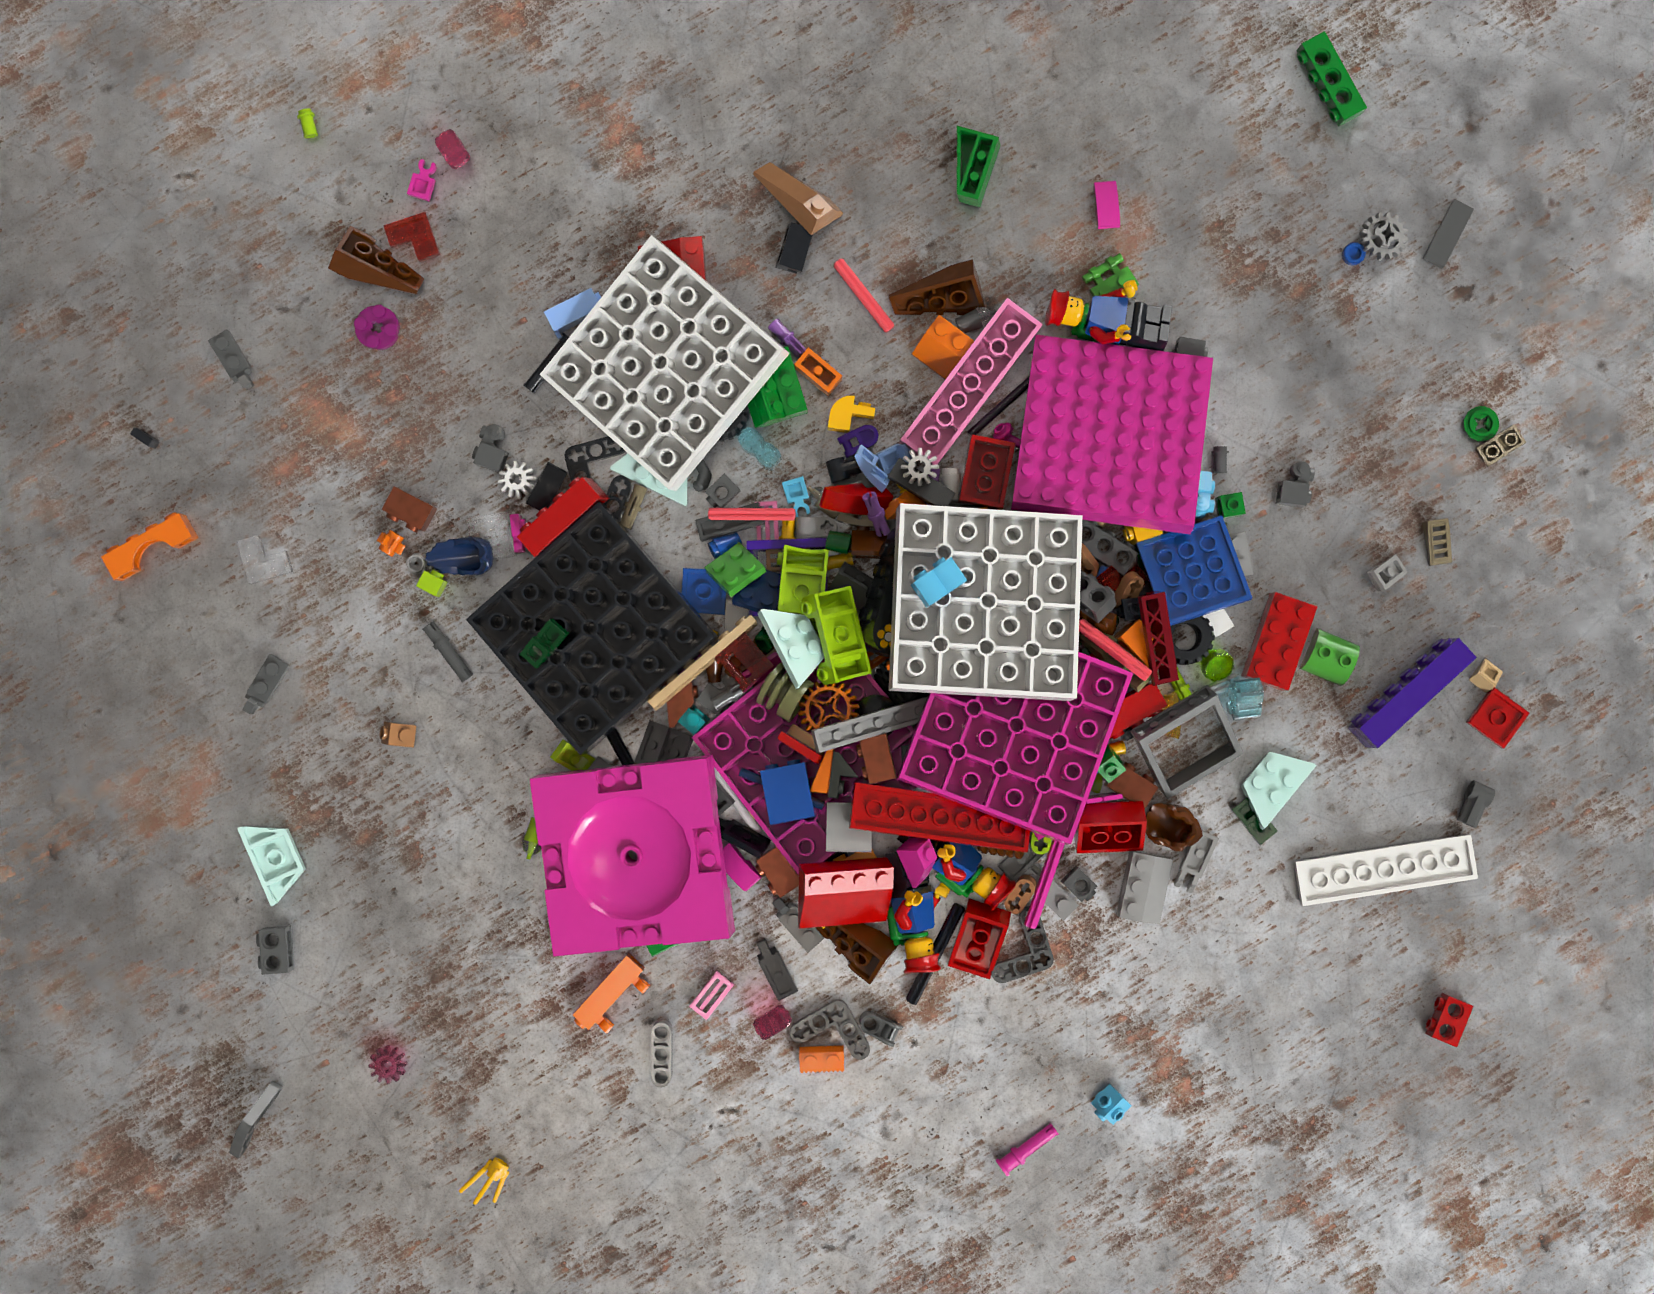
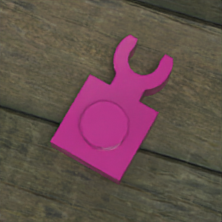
[407,159,437,202]
[510,514,526,553]

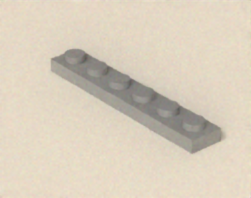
[811,696,928,753]

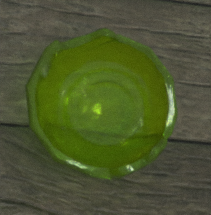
[1200,649,1234,682]

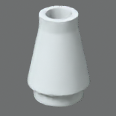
[940,467,962,499]

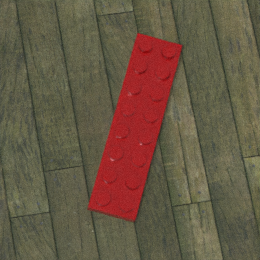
[849,782,1030,853]

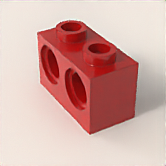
[1425,993,1474,1047]

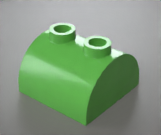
[1299,628,1360,686]

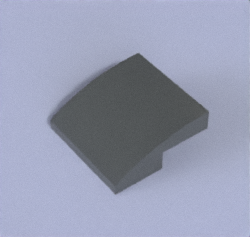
[635,720,693,764]

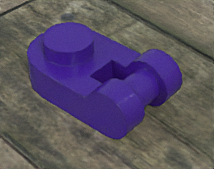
[837,425,879,458]

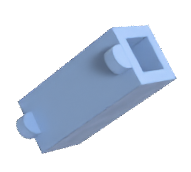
[544,288,601,339]

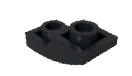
[526,462,567,511]

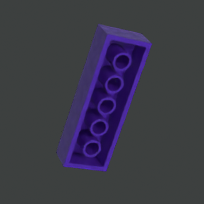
[1348,638,1477,749]

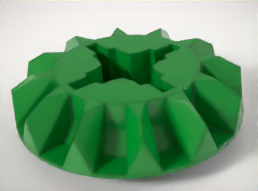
[1463,406,1499,442]

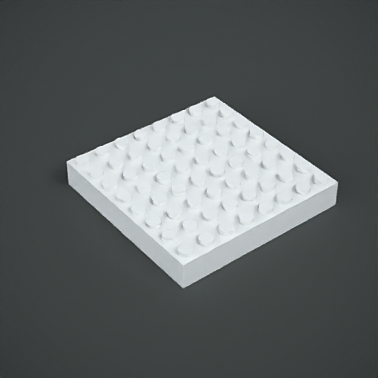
[540,235,790,491]
[889,503,1083,701]

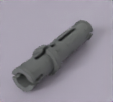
[422,621,473,682]

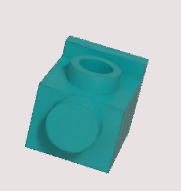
[678,705,711,735]

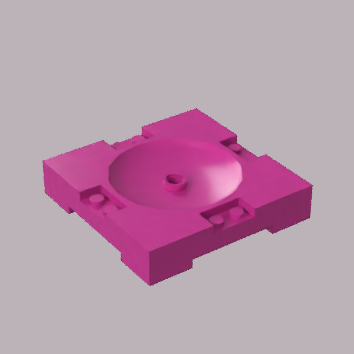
[530,755,735,957]

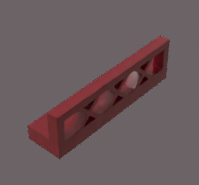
[1138,591,1179,686]

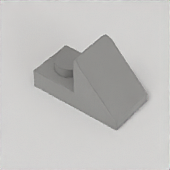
[1366,554,1408,592]

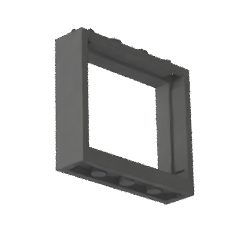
[1130,685,1244,799]

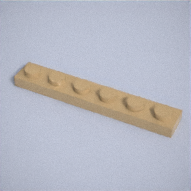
[648,615,758,711]

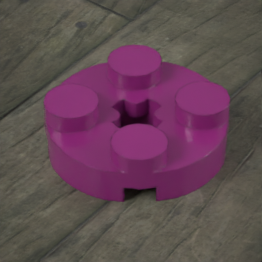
[354,305,400,350]

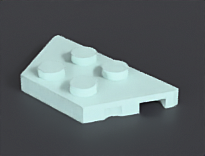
[610,453,688,507]
[758,609,824,689]
[1241,752,1317,830]
[237,826,306,906]

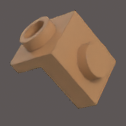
[379,722,416,748]

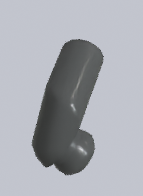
[693,459,712,492]

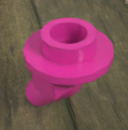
[993,422,1021,448]

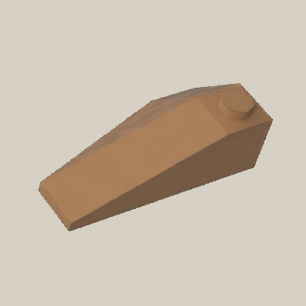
[753,162,843,235]

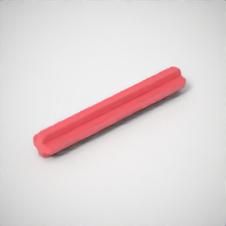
[834,258,894,332]
[708,508,796,521]
[1079,618,1152,681]

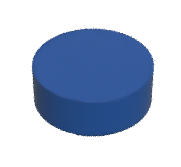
[1342,242,1366,266]

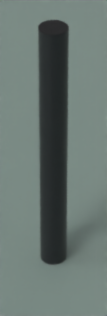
[967,376,1029,437]

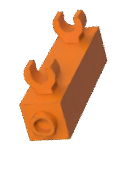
[573,953,650,1033]

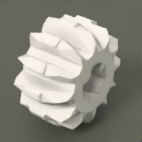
[901,448,939,486]
[498,461,536,499]

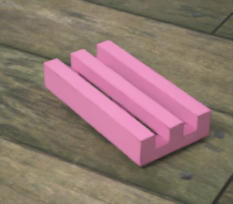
[755,501,779,540]
[689,971,734,1020]

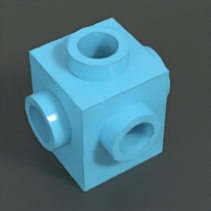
[1091,1084,1132,1125]

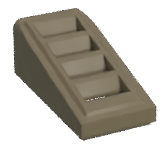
[1422,518,1452,566]

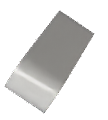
[651,1019,673,1088]

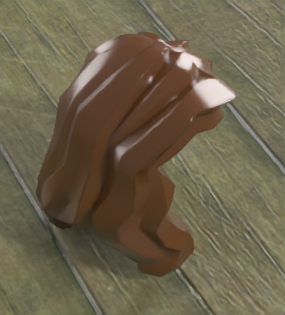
[1146,803,1203,852]

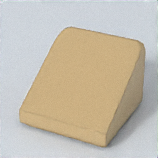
[1469,658,1503,693]

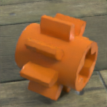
[376,530,406,557]

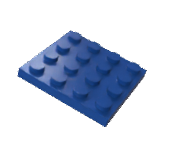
[1136,515,1253,626]

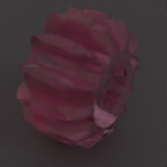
[435,129,470,169]
[753,1005,792,1040]
[368,1045,408,1084]

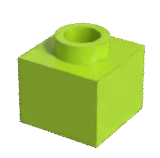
[416,569,448,597]

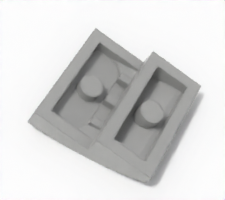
[826,802,872,852]

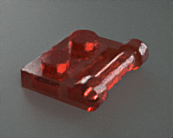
[714,632,774,693]

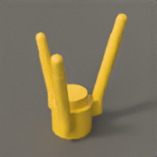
[459,1157,510,1205]

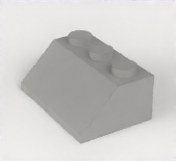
[1116,851,1173,924]

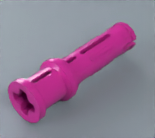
[995,1123,1059,1177]

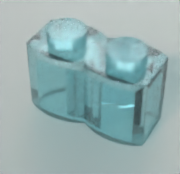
[738,427,782,471]
[1226,677,1264,721]

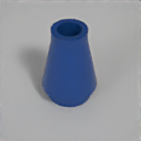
[707,532,742,559]

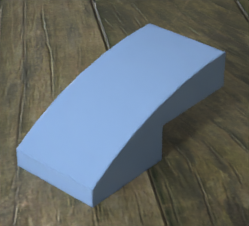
[854,445,890,492]

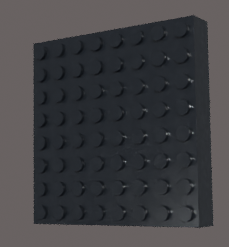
[466,502,719,755]

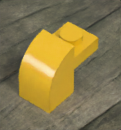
[828,396,875,433]

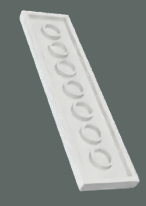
[1294,834,1478,906]

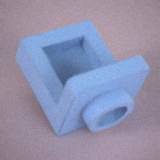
[874,444,912,474]

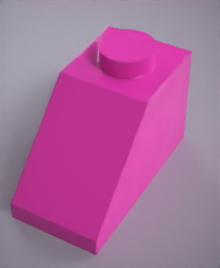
[896,838,937,888]

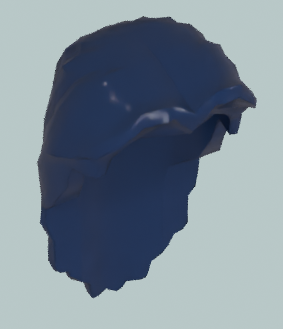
[425,536,494,576]

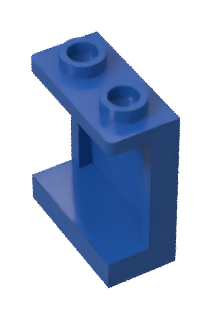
[760,759,816,825]

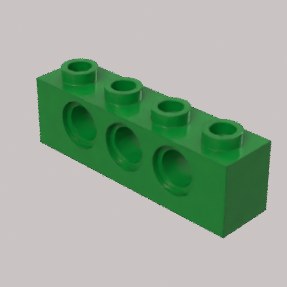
[1296,31,1367,127]

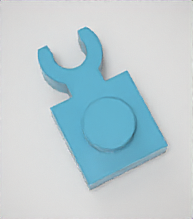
[782,476,810,517]

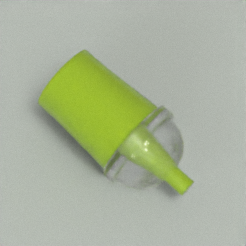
[522,817,541,860]

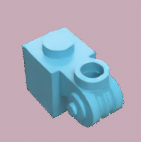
[1195,471,1215,518]

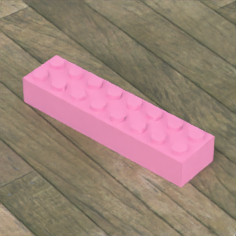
[899,298,1043,465]

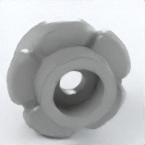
[406,553,427,574]

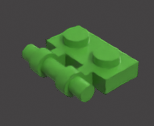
[1082,253,1139,297]

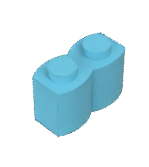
[911,557,967,608]

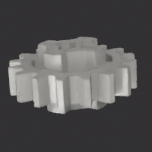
[1359,212,1409,261]

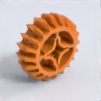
[798,682,859,732]

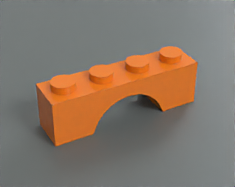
[101,512,198,581]

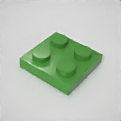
[704,542,766,597]

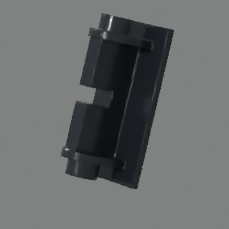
[1115,598,1150,621]

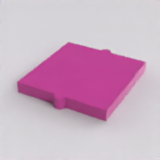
[1086,792,1123,804]

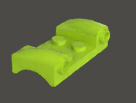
[777,545,829,639]
[801,586,872,685]

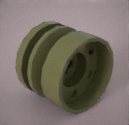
[756,663,814,723]

